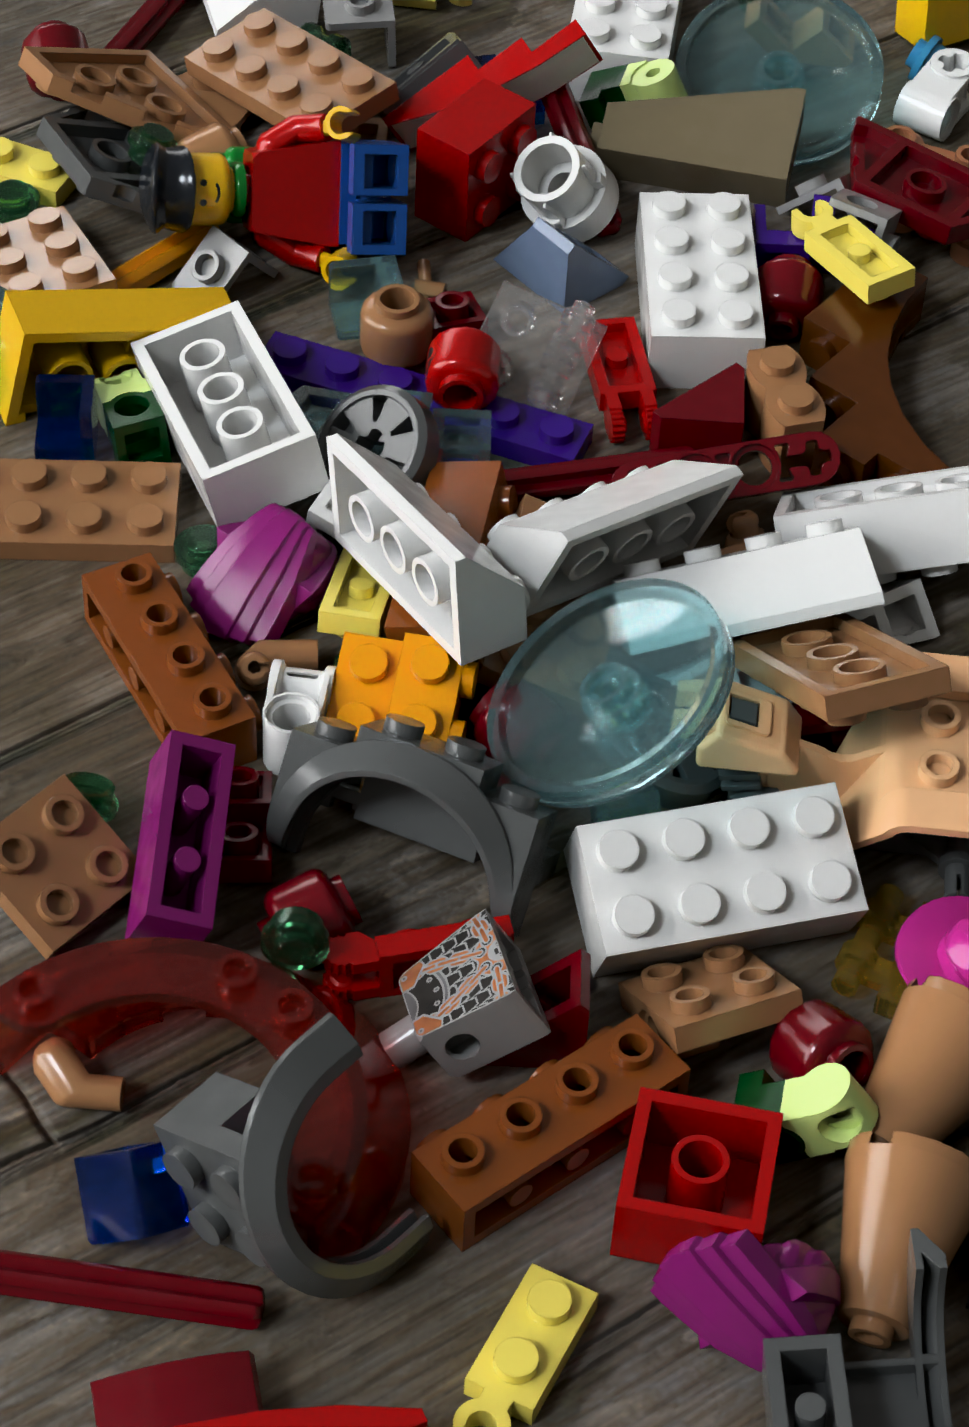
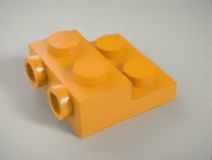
[326,632,479,742]

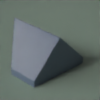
[493,217,629,316]

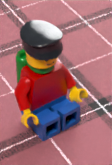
[139,106,409,287]

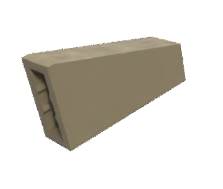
[590,88,807,207]

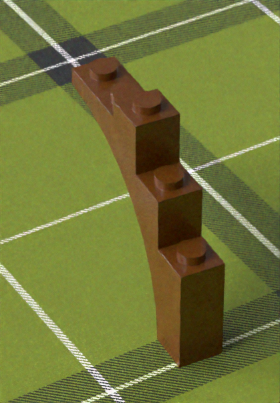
[799,271,949,487]

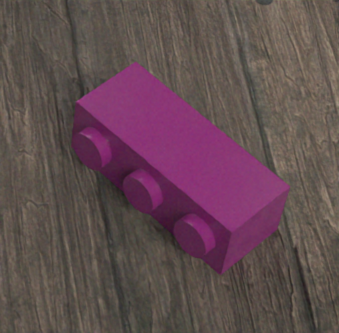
[124,729,236,958]

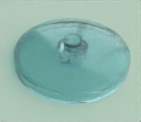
[675,0,884,166]
[487,578,735,808]

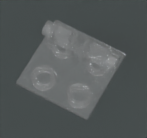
[480,279,608,416]

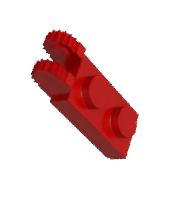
[577,316,658,443]
[321,914,514,1002]

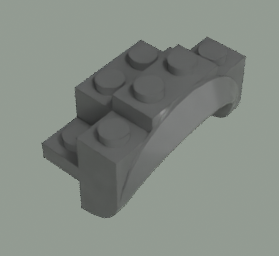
[266,713,561,937]

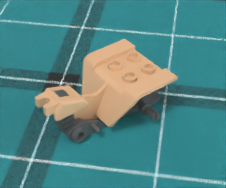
[677,652,969,897]

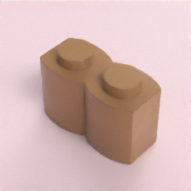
[744,345,826,478]

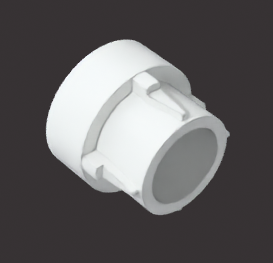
[510,132,619,242]

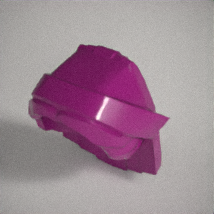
[186,503,339,646]
[650,1229,841,1372]

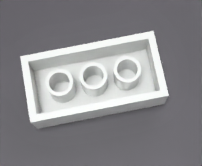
[569,0,683,101]
[635,191,766,389]
[130,300,329,527]
[563,782,869,978]

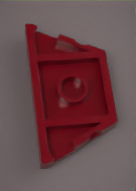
[850,115,969,245]

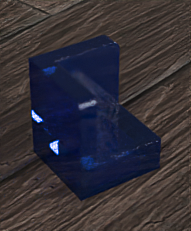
[34,374,99,461]
[74,1141,190,1245]

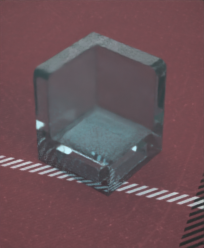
[329,255,403,341]

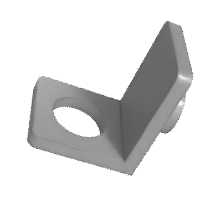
[322,0,396,68]
[775,173,875,230]
[829,188,903,252]
[172,225,279,292]

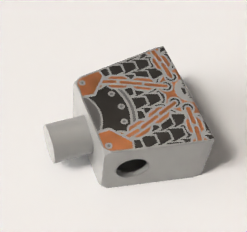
[379,909,551,1077]

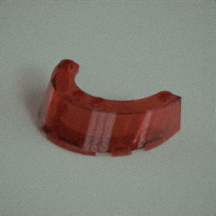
[0,937,411,1256]

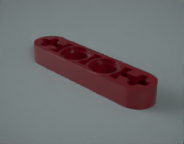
[610,431,841,501]

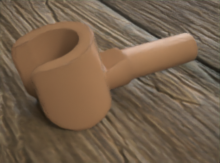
[414,259,447,298]

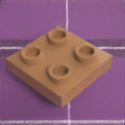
[0,774,136,960]
[618,944,803,1060]

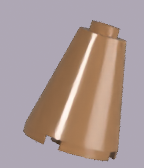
[864,976,969,1143]
[837,1131,969,1349]

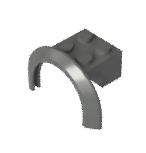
[153,1013,433,1299]
[762,1228,953,1427]

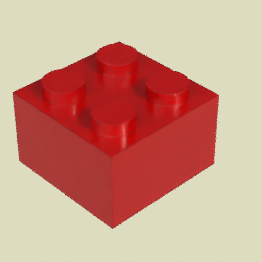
[415,78,537,242]
[610,1086,784,1265]

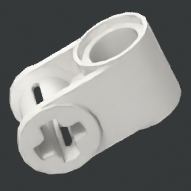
[893,48,969,142]
[262,659,337,776]

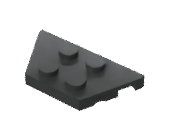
[36,105,151,214]

